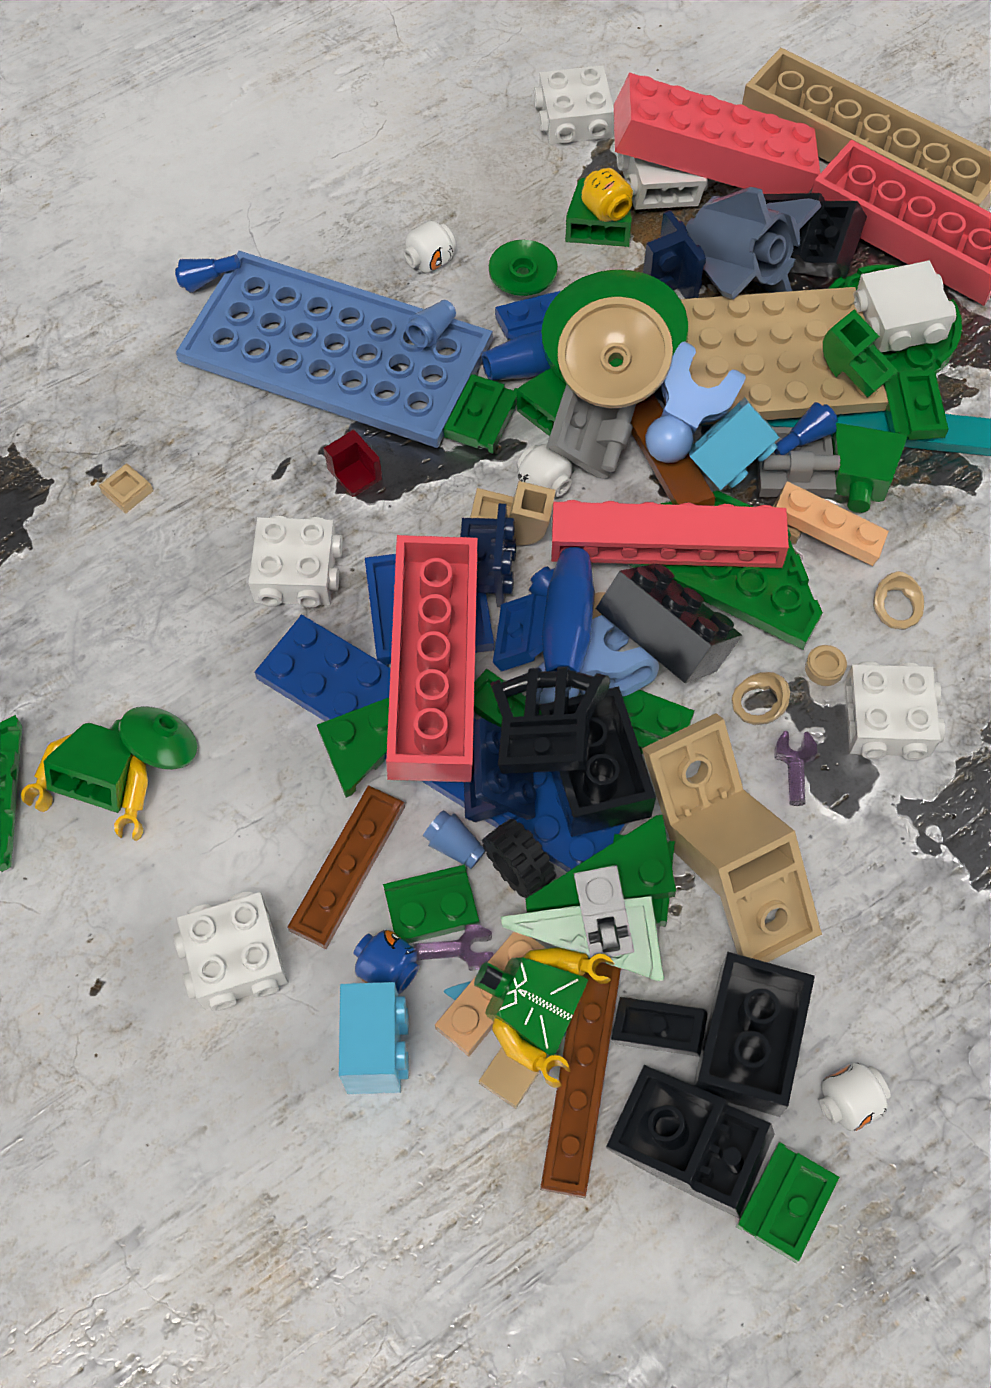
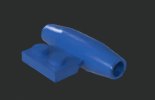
[482,291,561,381]
[493,547,595,672]

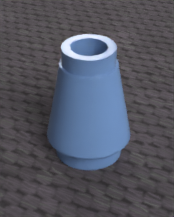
[406,300,456,348]
[423,810,486,869]

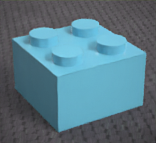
[689,397,780,490]
[339,982,409,1094]

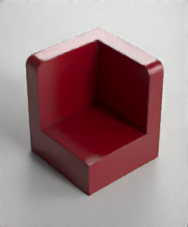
[324,429,383,497]

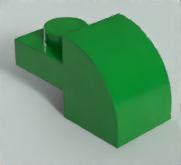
[823,309,898,398]

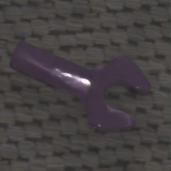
[774,731,817,806]
[413,924,494,971]

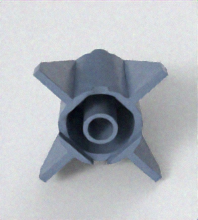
[686,187,821,300]

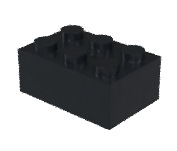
[595,564,742,683]
[539,686,656,837]
[693,951,815,1117]

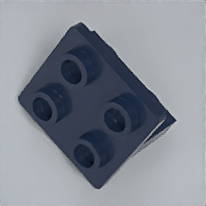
[643,210,706,299]
[460,503,516,607]
[464,718,536,823]

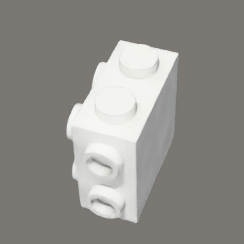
[534,65,614,145]
[617,153,708,210]
[853,260,956,353]
[248,516,343,607]
[844,662,945,760]
[173,892,288,1011]

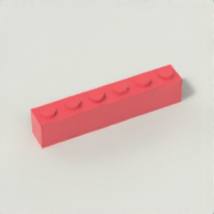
[551,500,789,568]

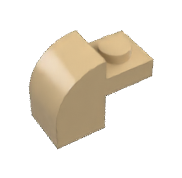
[470,481,556,545]

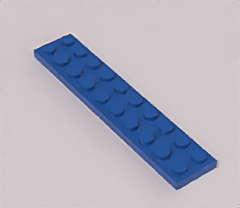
[254,614,628,872]

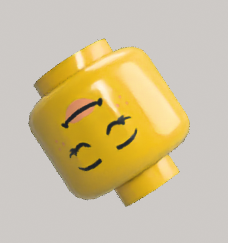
[582,168,633,222]

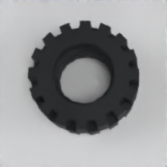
[482,818,556,899]

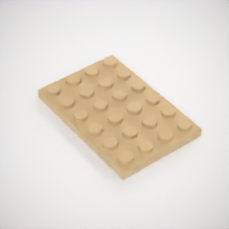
[664,287,888,425]

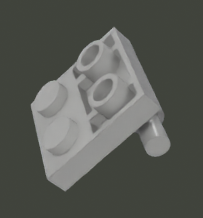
[546,385,636,478]
[756,427,840,497]

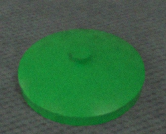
[541,270,688,383]

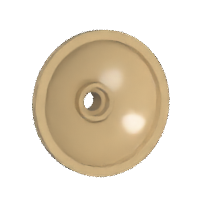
[558,297,673,408]

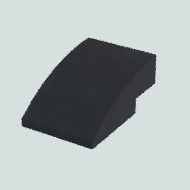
[764,193,867,278]
[606,1065,775,1218]

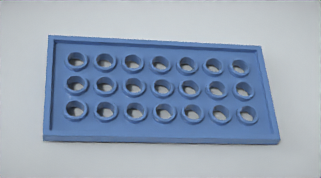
[176,251,493,448]

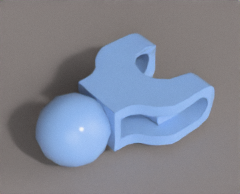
[645,341,746,463]
[537,615,659,704]

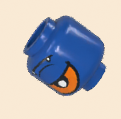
[353,930,420,994]

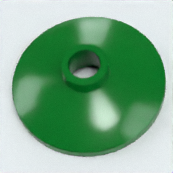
[489,239,558,296]
[118,706,197,770]

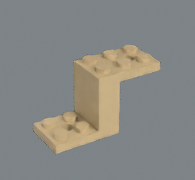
[642,713,822,962]

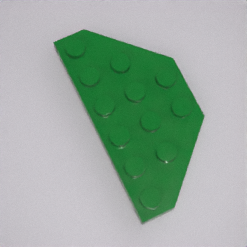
[628,490,823,650]

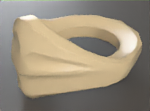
[873,571,924,630]
[732,672,791,725]

